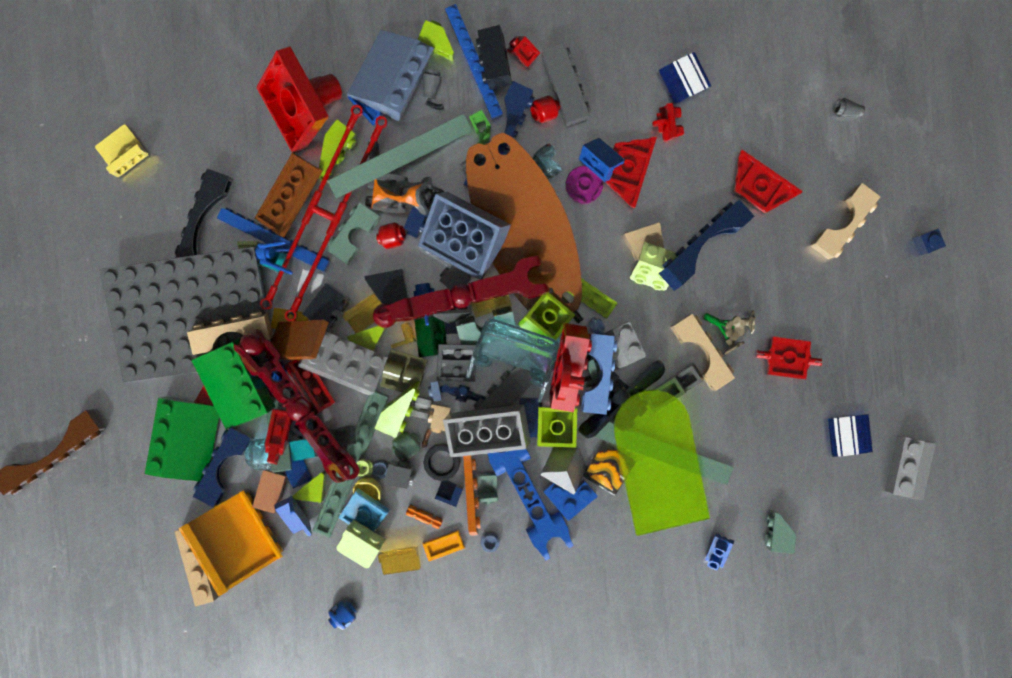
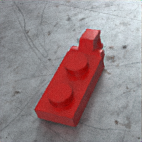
[264,409,292,465]

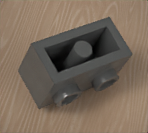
[384,459,417,489]

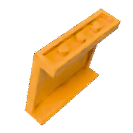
[179,490,283,596]

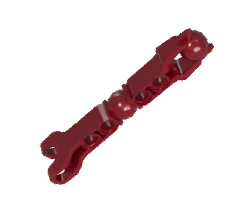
[373,256,550,328]
[233,329,360,483]

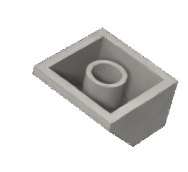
[601,321,646,372]

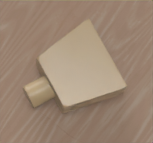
[623,222,664,262]

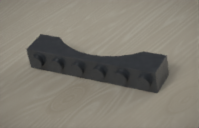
[175,169,233,258]

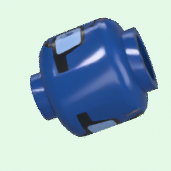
[328,600,357,630]

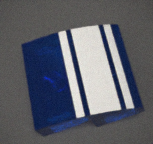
[659,52,712,105]
[828,414,873,457]

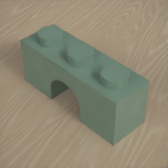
[327,203,381,265]
[455,306,518,345]

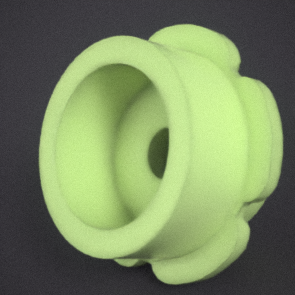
[357,459,373,478]

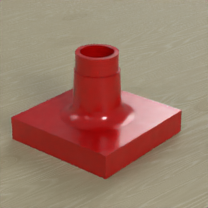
[256,46,342,153]

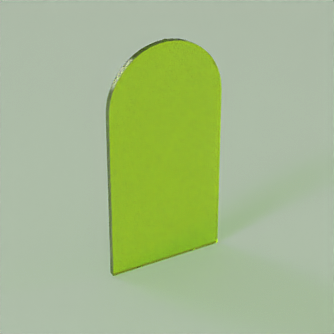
[614,390,710,536]

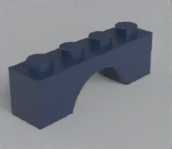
[192,427,254,507]

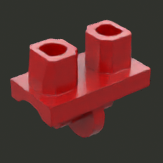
[652,103,684,142]

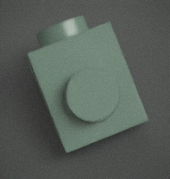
[583,355,600,388]
[477,472,498,504]

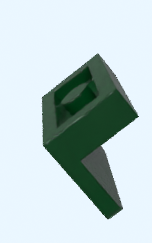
[414,317,447,357]

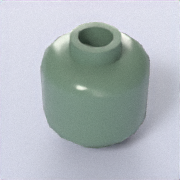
[391,431,421,460]

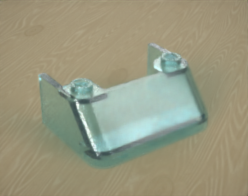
[466,319,560,403]

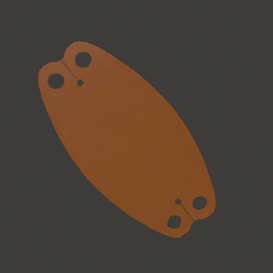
[466,133,582,312]

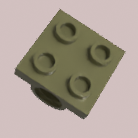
[380,349,428,392]

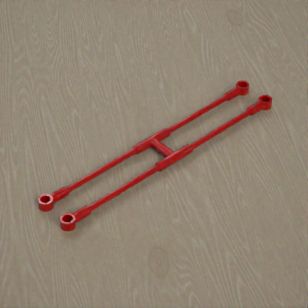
[260,105,388,321]

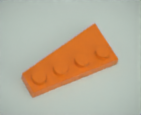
[463,455,481,536]

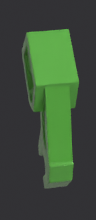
[469,110,491,161]

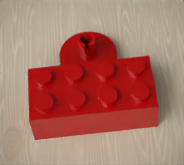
[549,323,592,412]

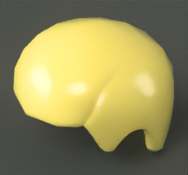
[353,477,382,501]

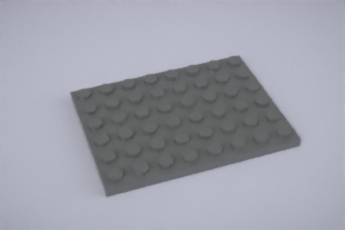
[99,246,272,383]

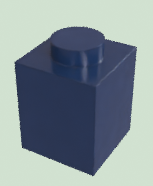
[912,228,946,256]

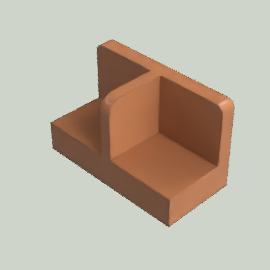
[253,470,288,514]

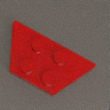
[605,137,657,209]
[734,150,803,213]

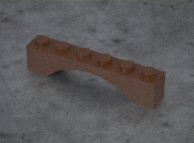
[0,409,106,496]

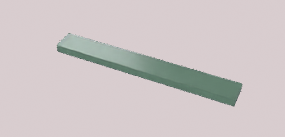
[327,114,472,199]
[312,390,390,538]
[588,415,734,485]

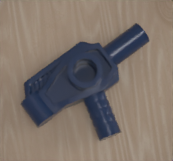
[440,384,486,403]

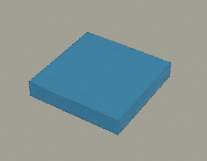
[339,488,390,532]

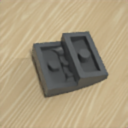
[436,344,478,382]

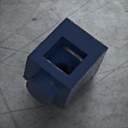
[404,207,429,238]

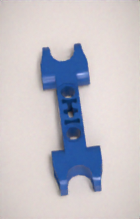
[487,449,574,561]

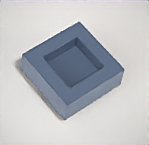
[428,381,442,402]

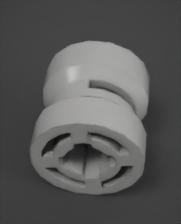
[411,397,433,419]

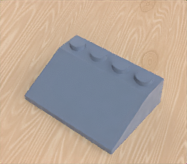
[347,30,434,121]
[418,192,511,280]

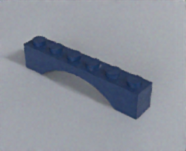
[463,81,535,189]
[659,199,754,291]

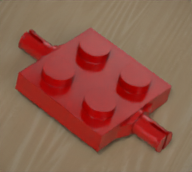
[756,337,822,380]

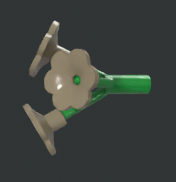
[703,310,755,355]

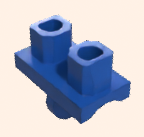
[705,533,734,570]

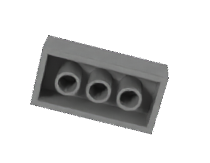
[298,332,388,396]
[443,404,531,457]

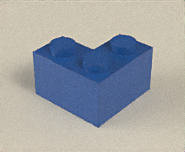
[543,479,598,521]

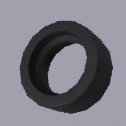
[423,443,460,481]

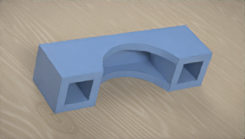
[581,334,617,414]

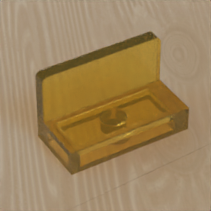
[341,293,382,333]
[471,295,512,318]
[391,323,417,349]
[378,546,421,575]

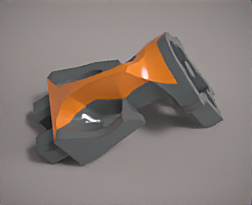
[365,173,444,215]

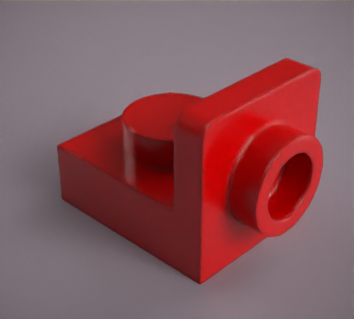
[507,36,540,67]

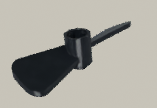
[578,360,665,438]

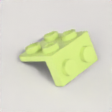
[630,242,676,291]
[337,519,386,568]

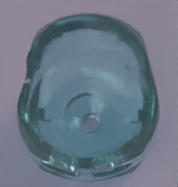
[532,143,563,179]
[244,438,272,471]

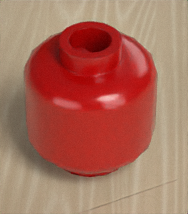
[530,95,560,124]
[376,222,406,249]

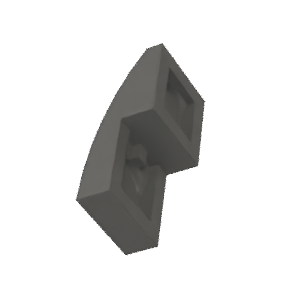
[318,425,356,448]

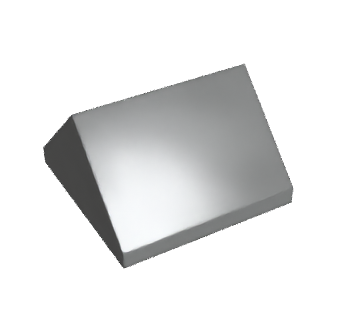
[540,446,586,494]

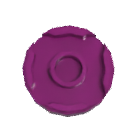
[565,166,603,204]

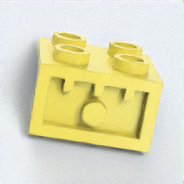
[95,124,149,177]

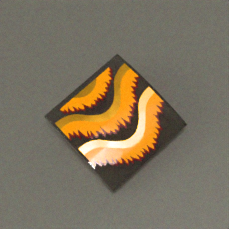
[583,441,636,496]

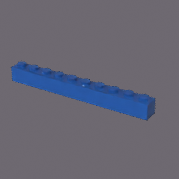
[445,4,503,120]
[217,207,331,273]

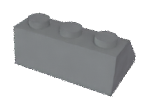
[885,435,936,500]

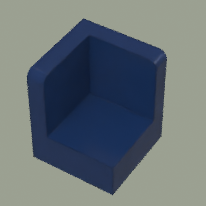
[435,480,464,507]

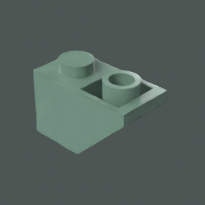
[765,510,796,554]

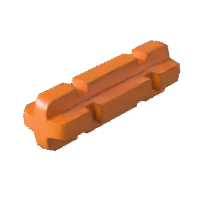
[406,505,443,529]

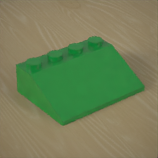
[191,338,276,429]
[144,396,220,481]

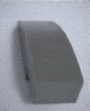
[643,363,704,413]

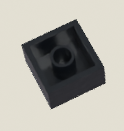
[303,283,350,329]

